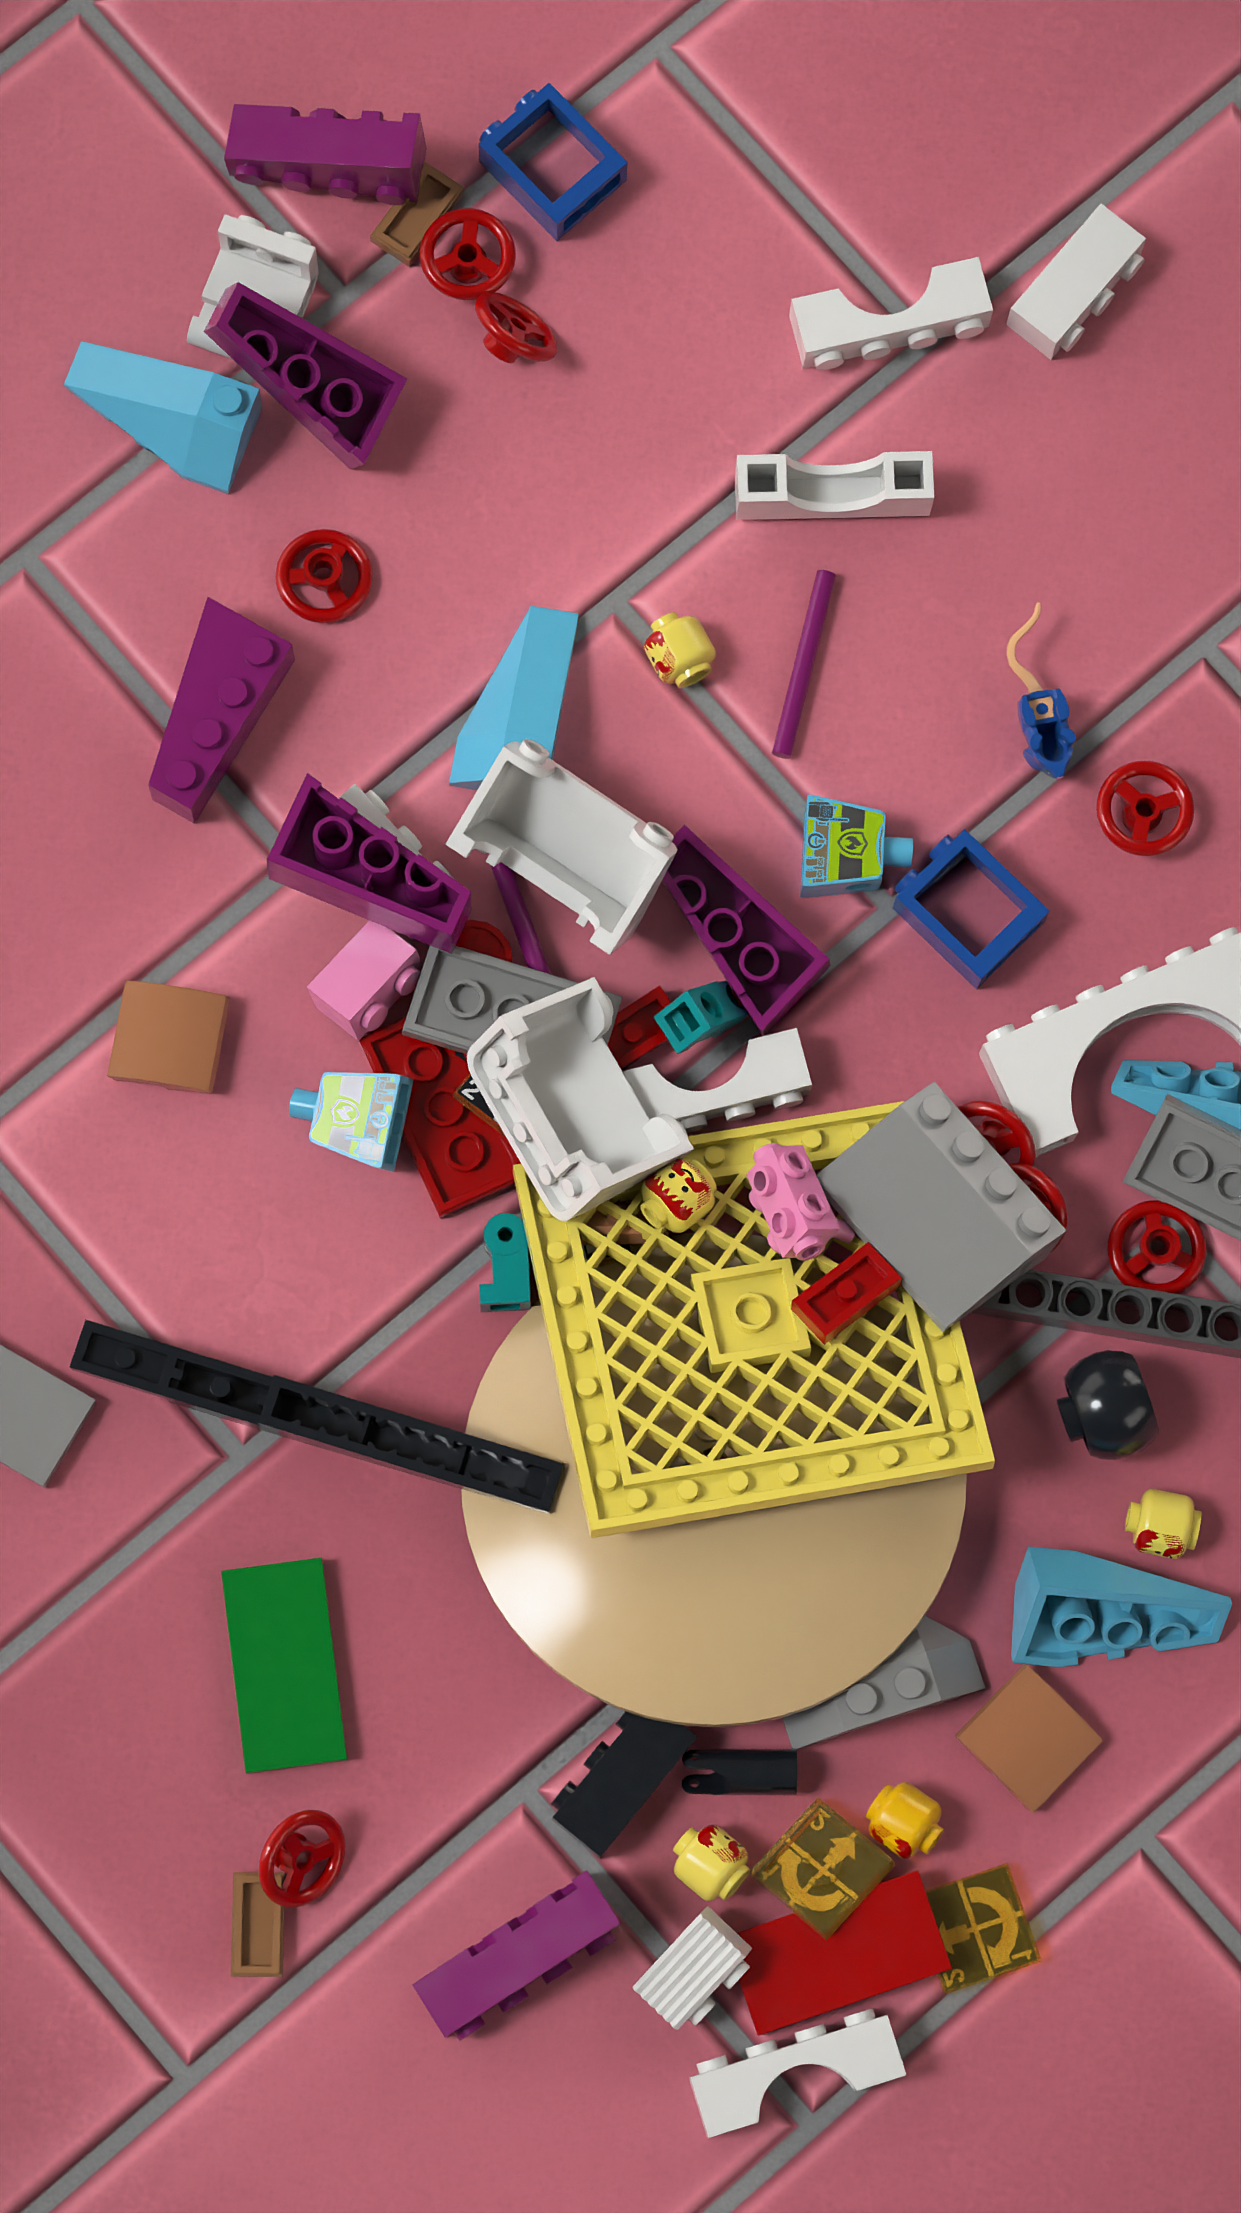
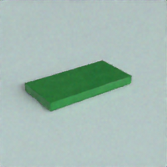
[221,1557,347,1774]

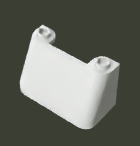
[446,739,677,955]
[467,977,694,1222]

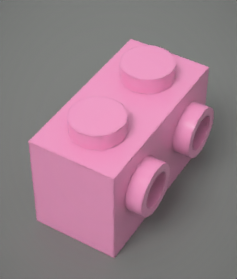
[307,920,423,1041]

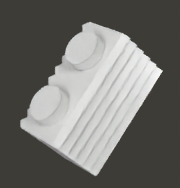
[632,1906,752,2030]

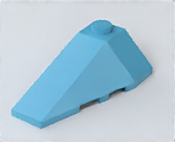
[64,341,262,494]
[449,606,579,790]
[1111,1060,1241,1130]
[1011,1546,1232,1667]

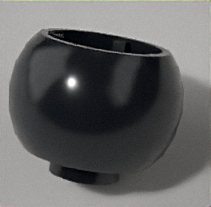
[1057,1350,1159,1460]

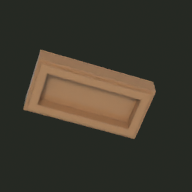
[370,162,464,267]
[231,1872,285,1977]

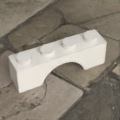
[789,257,993,370]
[735,451,934,520]
[622,1028,812,1133]
[689,2008,906,2138]

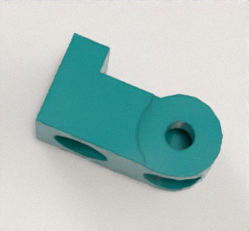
[654,980,748,1054]
[479,1213,530,1312]

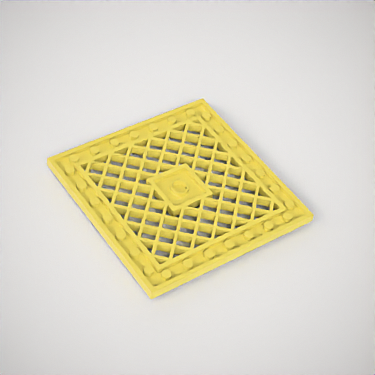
[513,1101,995,1538]

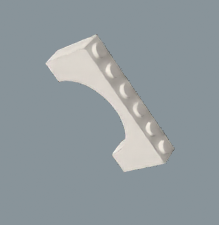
[979,927,1241,1157]

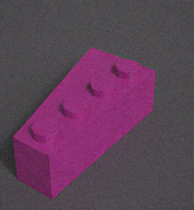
[224,104,427,205]
[204,282,407,469]
[148,597,295,824]
[267,773,471,954]
[662,824,831,1036]
[412,1870,620,2041]

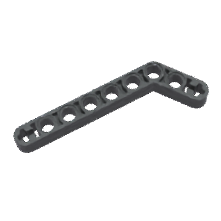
[971,1270,1241,1358]

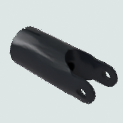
[682,1749,797,1795]

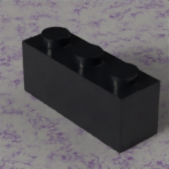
[551,1711,697,1859]

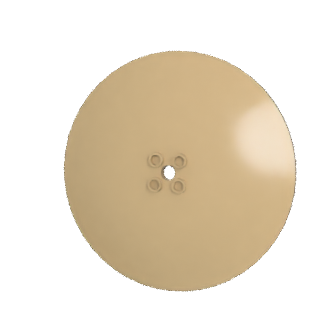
[461,1232,967,1727]

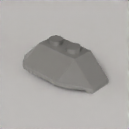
[782,1616,986,1750]

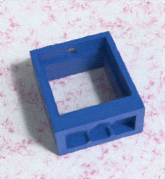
[479,83,628,241]
[893,829,1050,990]

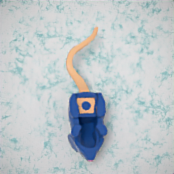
[1007,602,1076,779]

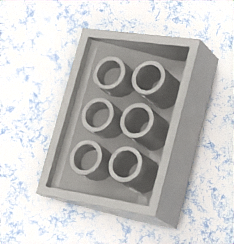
[816,1082,1067,1332]

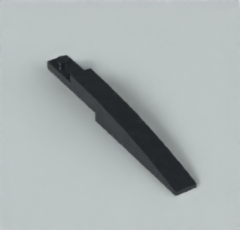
[70,1319,564,1513]

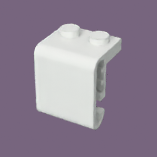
[187,214,319,359]

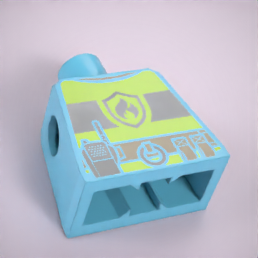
[800,795,913,898]
[289,1072,414,1172]

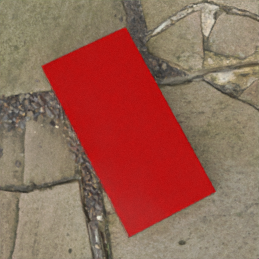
[359,1016,521,1219]
[737,1870,953,2036]

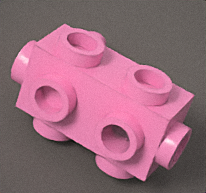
[746,1143,855,1260]

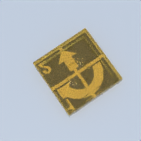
[750,1797,895,1940]
[926,1863,1042,1994]

